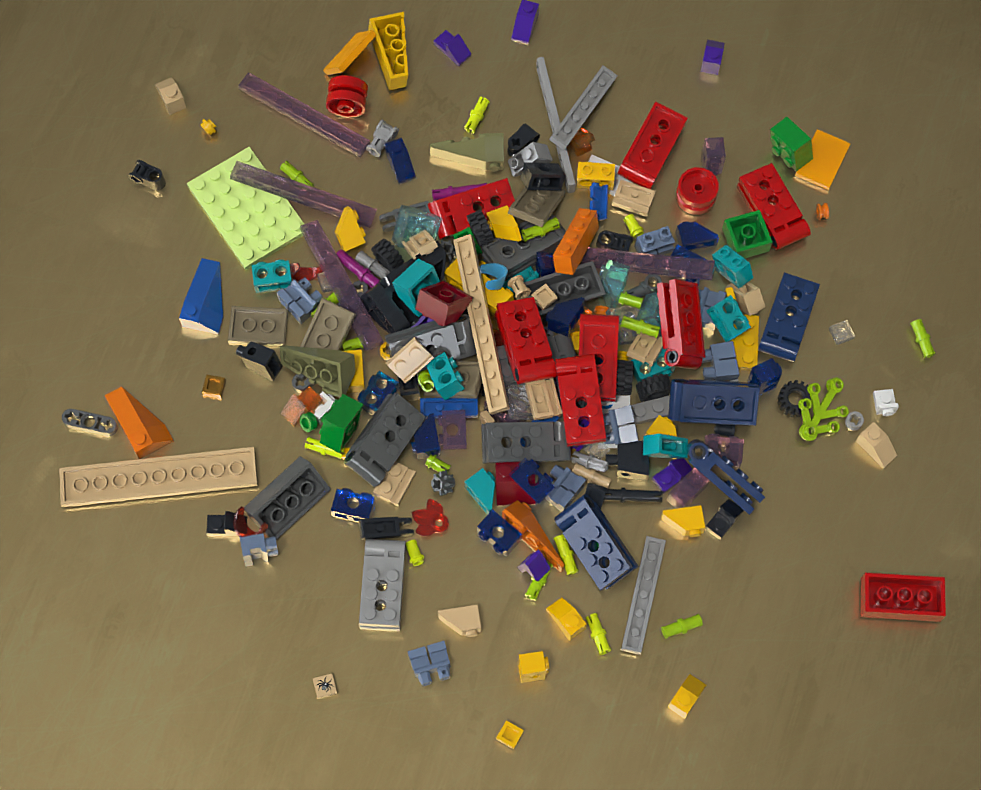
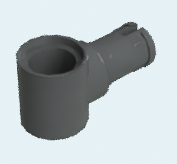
[627,273,662,297]

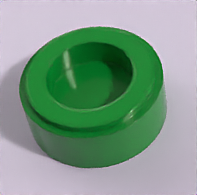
[300,412,318,432]

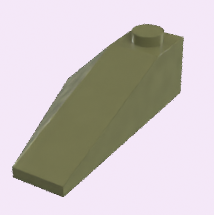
[430,133,504,172]
[280,345,355,397]

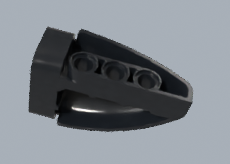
[359,240,446,334]

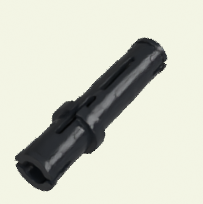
[604,487,663,503]

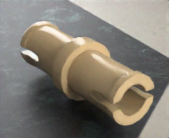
[572,462,612,488]

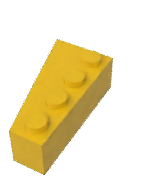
[368,12,408,90]
[444,259,514,320]

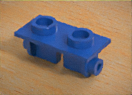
[590,182,608,221]

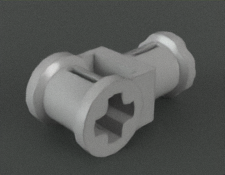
[366,119,399,157]

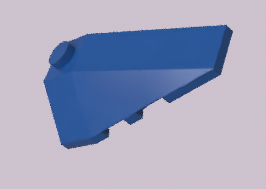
[179,258,224,335]

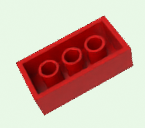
[861,573,946,622]

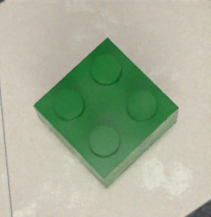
[770,117,813,172]
[722,210,772,259]
[319,394,363,453]

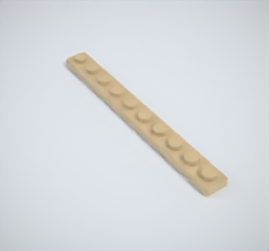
[453,234,510,415]

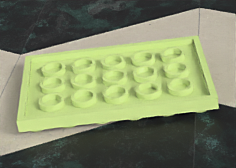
[187,147,309,270]

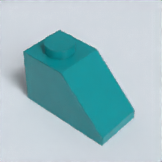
[643,434,688,458]
[464,468,495,517]

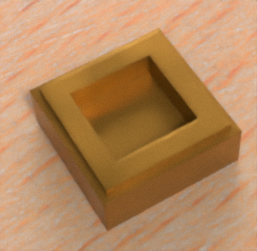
[202,374,226,398]

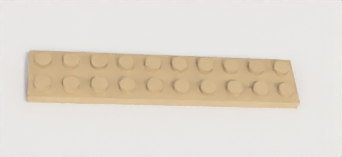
[59,447,258,507]

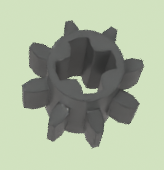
[441,240,457,263]
[431,470,455,496]

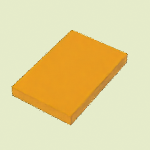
[323,30,376,75]
[795,129,851,190]

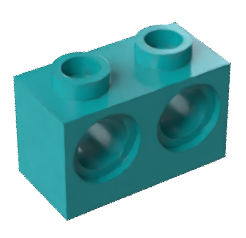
[712,245,753,288]
[252,260,292,293]
[706,295,751,342]
[631,349,675,383]
[426,352,465,400]

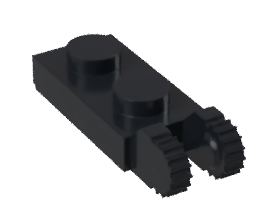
[358,517,414,540]

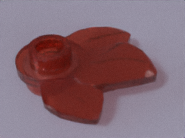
[412,499,449,537]

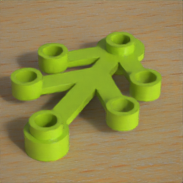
[798,377,849,441]

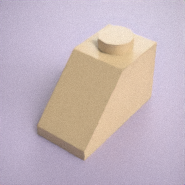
[155,77,186,115]
[726,282,766,316]
[856,422,897,468]
[438,605,481,637]

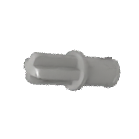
[355,251,390,279]
[571,451,609,473]

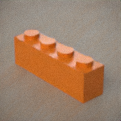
[553,208,599,275]

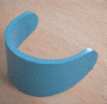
[480,263,508,290]

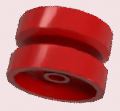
[326,75,368,118]
[676,167,719,215]

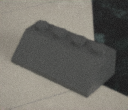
[524,261,606,316]
[243,456,331,540]

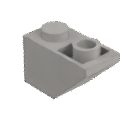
[508,142,553,177]

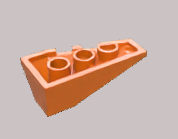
[105,386,174,459]
[502,500,564,572]

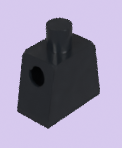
[236,341,283,381]
[605,440,649,481]

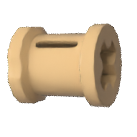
[507,275,531,300]

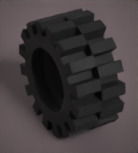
[467,210,494,247]
[371,238,404,273]
[616,360,633,395]
[636,374,671,402]
[777,380,811,418]

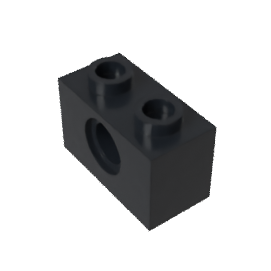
[520,162,566,191]

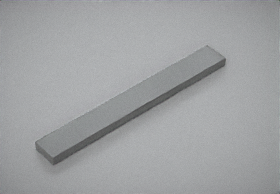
[536,57,575,193]

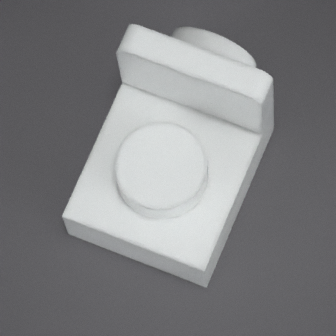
[873,389,899,416]
[314,391,335,425]

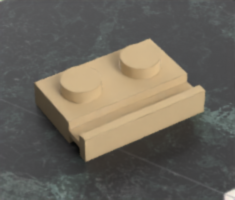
[612,180,656,217]
[402,230,438,259]
[626,333,663,367]
[386,337,434,383]
[525,378,562,421]
[373,461,416,506]

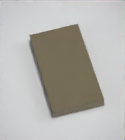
[508,187,566,227]

